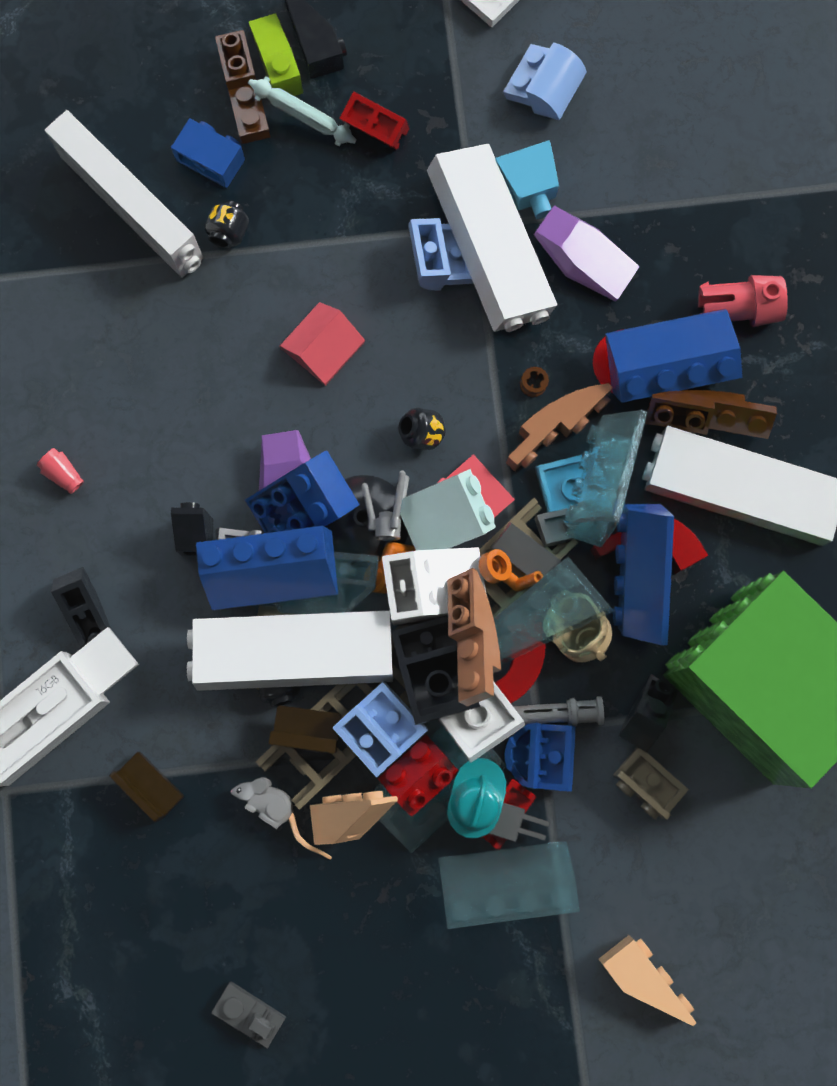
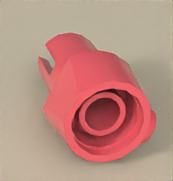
[698,275,788,328]

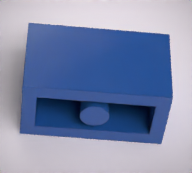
[171,118,245,188]

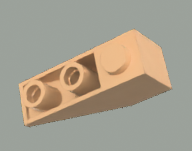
[310,791,398,845]
[598,935,696,1026]

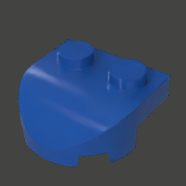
[505,723,576,791]

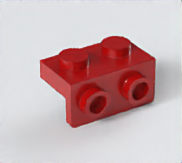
[378,735,459,816]

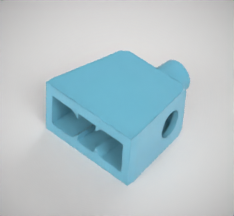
[495,140,559,219]

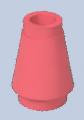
[37,448,84,494]

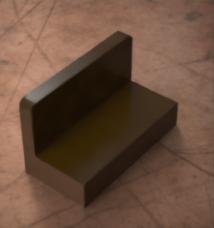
[269,705,342,753]
[109,752,185,822]

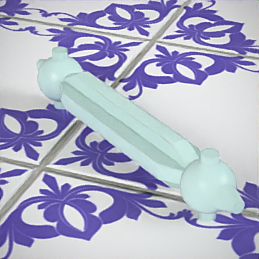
[248,76,357,147]

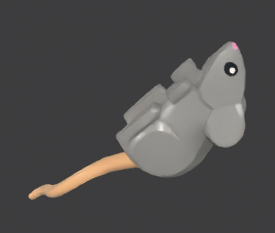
[231,777,332,860]

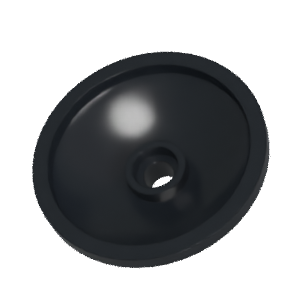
[325,475,408,568]

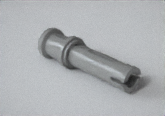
[513,696,604,726]

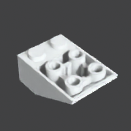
[382,547,487,626]

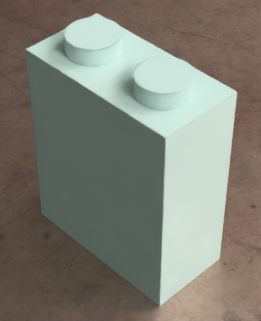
[400,469,496,551]

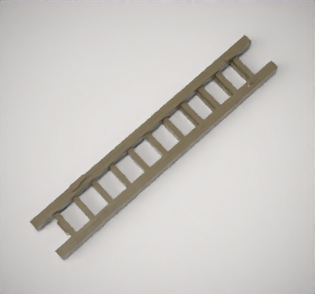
[256,498,578,810]

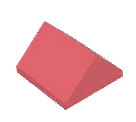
[280,302,365,386]

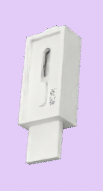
[0,627,139,786]

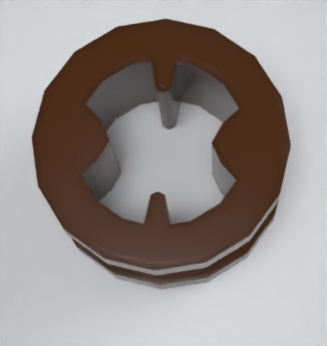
[520,367,549,397]

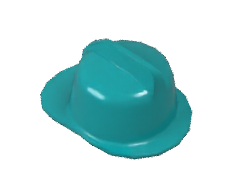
[447,758,506,838]

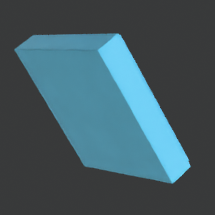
[535,451,612,514]

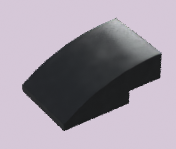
[391,615,480,725]

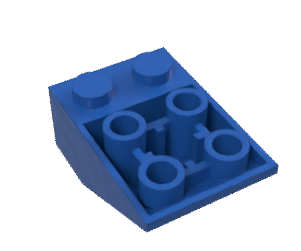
[245,450,360,533]

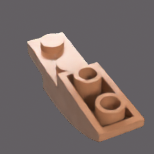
[506,383,613,471]
[447,568,501,706]

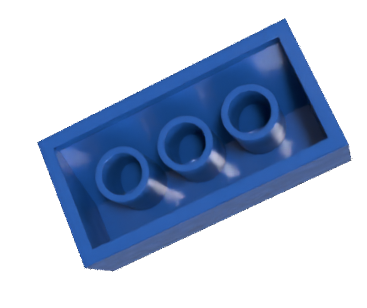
[605,309,743,403]
[613,504,674,645]
[196,526,338,611]

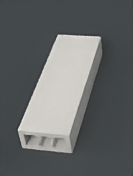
[45,110,204,278]
[427,144,557,332]
[642,425,837,546]
[187,611,393,691]

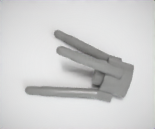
[361,470,409,541]

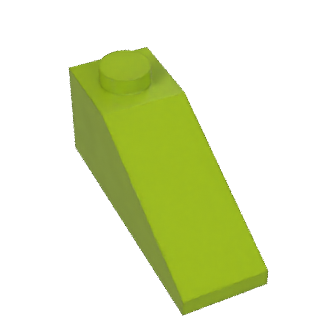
[248,13,303,96]

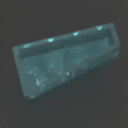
[494,557,614,665]

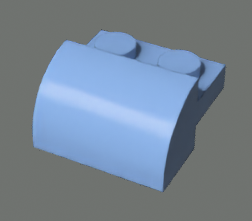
[503,42,587,120]
[408,218,473,291]
[332,681,428,777]

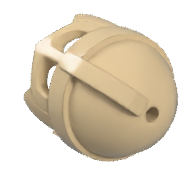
[543,593,612,662]

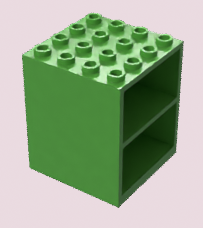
[663,571,837,788]

